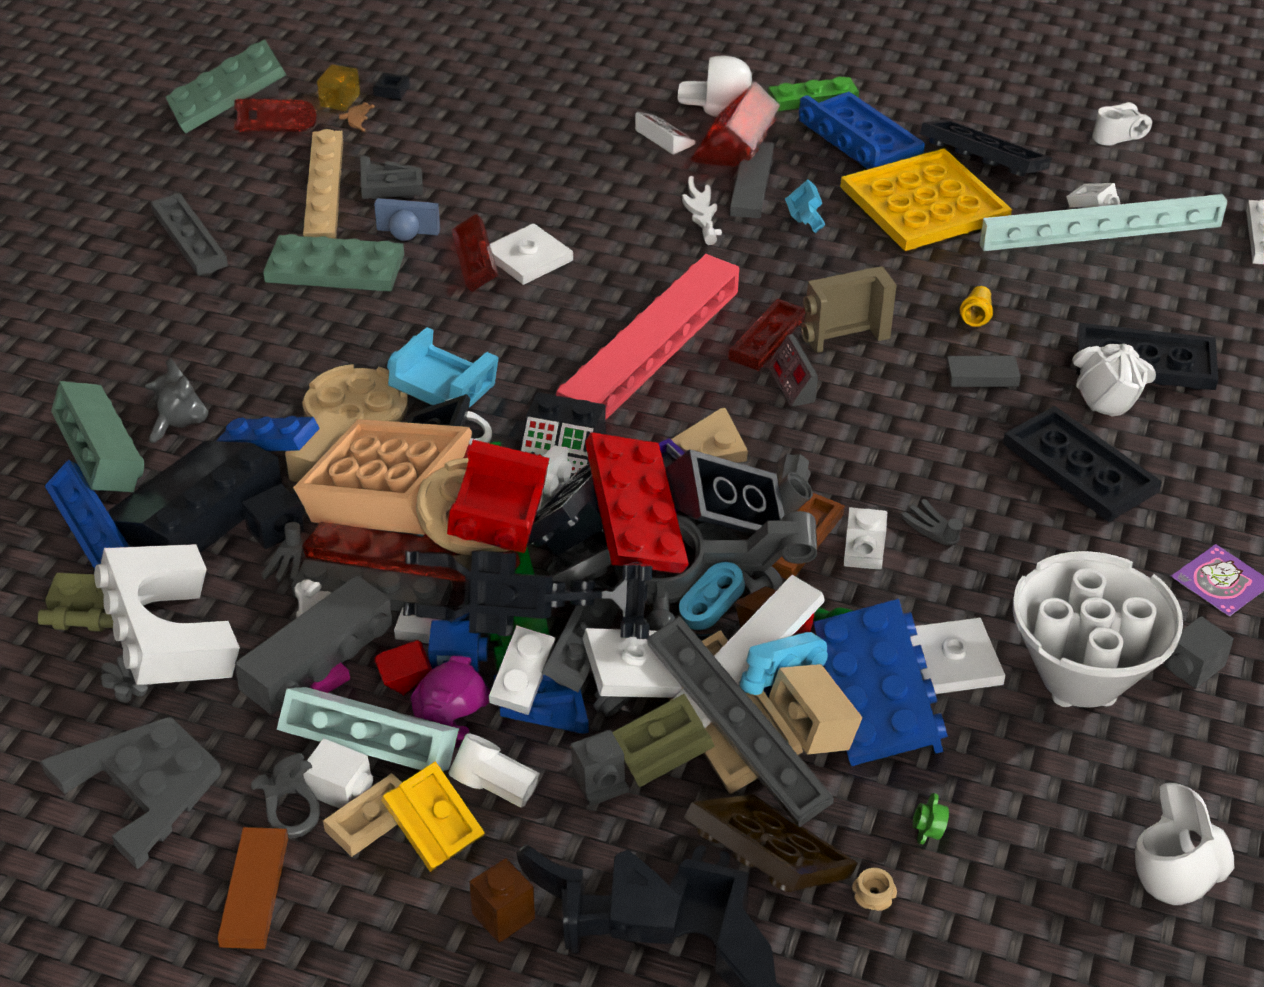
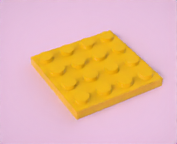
[840,148,1012,251]

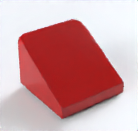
[374,640,432,695]

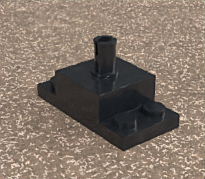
[527,464,607,556]

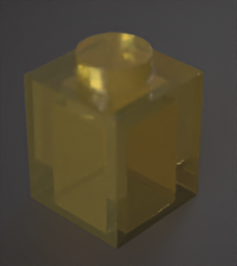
[317,64,360,111]

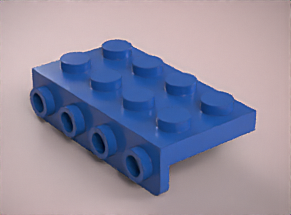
[799,91,925,169]
[813,599,948,766]

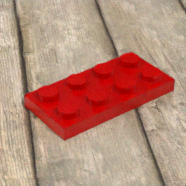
[585,432,689,574]

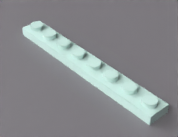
[979,194,1227,251]

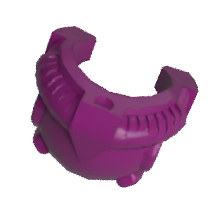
[411,656,491,747]

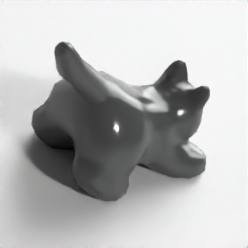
[145,358,209,443]

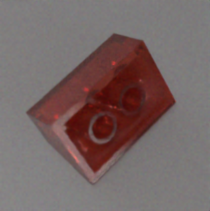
[690,82,780,167]

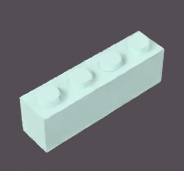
[277,687,459,771]

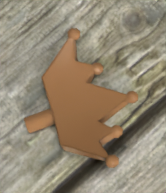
[339,102,375,132]

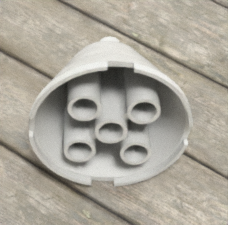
[1013,551,1183,707]

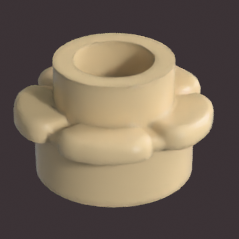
[852,868,897,911]

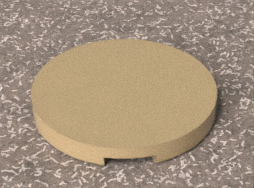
[302,364,408,422]
[416,458,508,556]

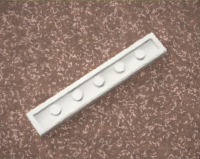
[672,575,825,728]

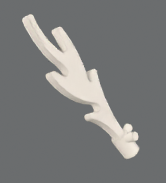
[682,176,722,245]

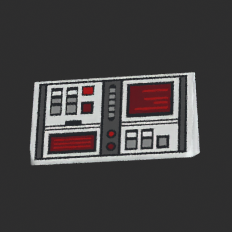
[635,112,696,155]

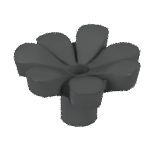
[101,655,153,703]

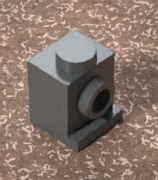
[571,729,629,806]

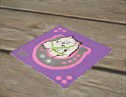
[1171,544,1264,617]

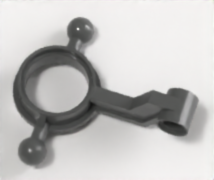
[614,511,817,631]

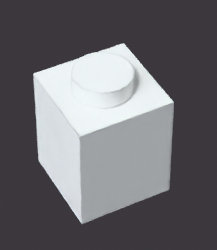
[303,738,373,809]

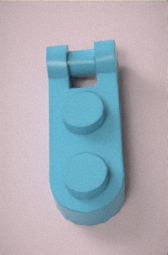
[739,632,828,695]

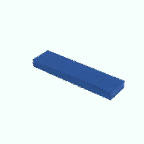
[45,460,129,569]

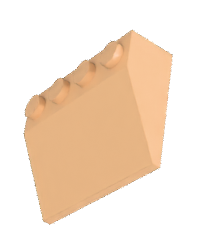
[293,419,472,535]

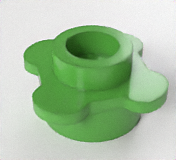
[913,793,949,845]

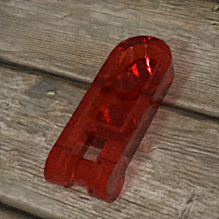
[234,99,317,132]

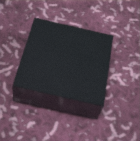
[373,73,410,100]

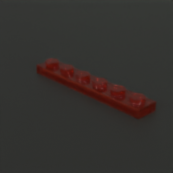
[302,522,521,582]

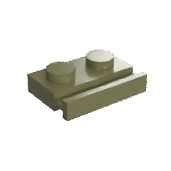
[612,694,715,788]

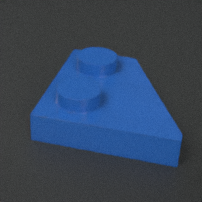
[493,675,589,734]

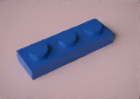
[216,416,320,451]

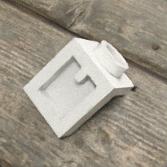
[1067,183,1120,208]

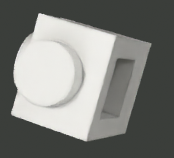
[844,507,887,570]

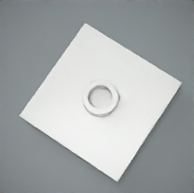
[484,223,573,285]
[910,618,1005,694]
[583,628,682,698]

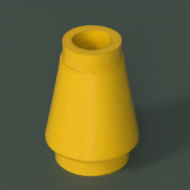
[960,286,993,327]

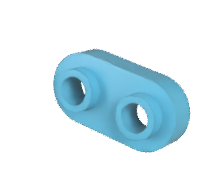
[679,562,745,630]

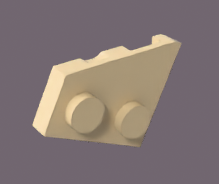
[671,407,748,463]

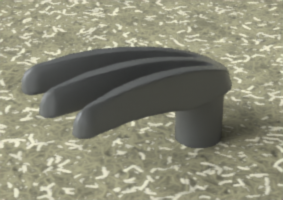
[901,499,963,546]
[262,522,303,583]

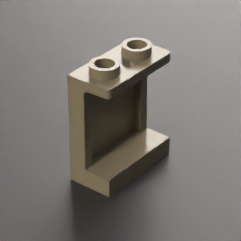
[801,266,897,353]

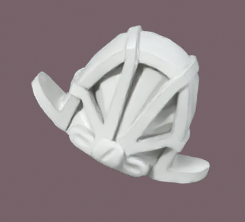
[1072,344,1156,417]

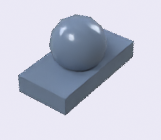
[374,198,440,241]

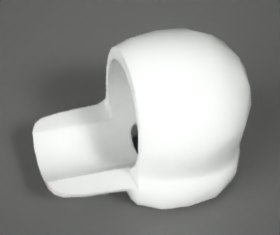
[678,55,752,117]
[1135,783,1234,905]

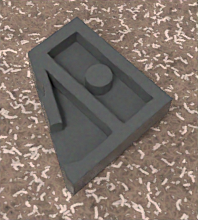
[360,156,423,200]
[547,538,611,587]

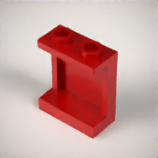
[447,440,550,553]

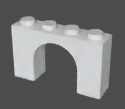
[94,544,240,685]

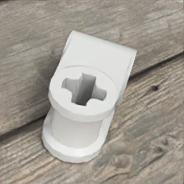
[1092,102,1152,145]

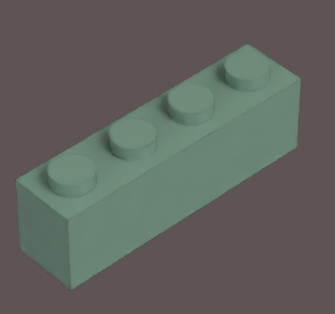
[51,381,144,492]

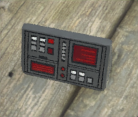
[769,334,818,406]

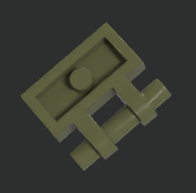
[38,573,114,632]

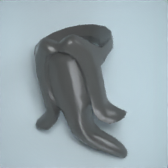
[251,753,320,838]

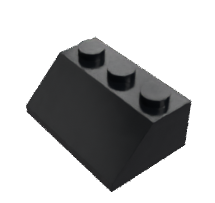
[665,449,785,534]

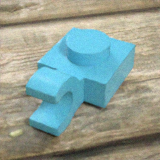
[785,179,825,233]

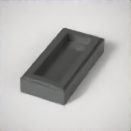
[946,356,1021,387]

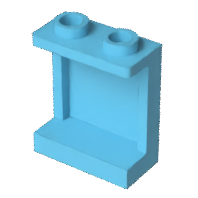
[387,327,498,408]

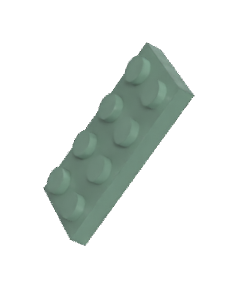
[166,39,286,134]
[263,234,404,292]

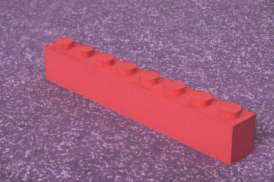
[556,254,739,419]

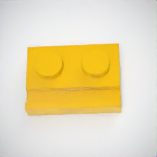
[381,761,485,872]

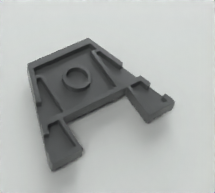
[41,716,222,869]

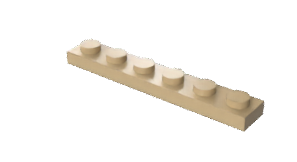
[303,129,343,239]

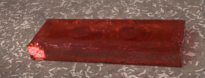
[451,214,498,292]
[729,299,805,371]

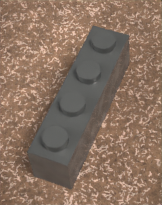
[235,575,392,715]

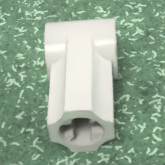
[448,733,540,807]

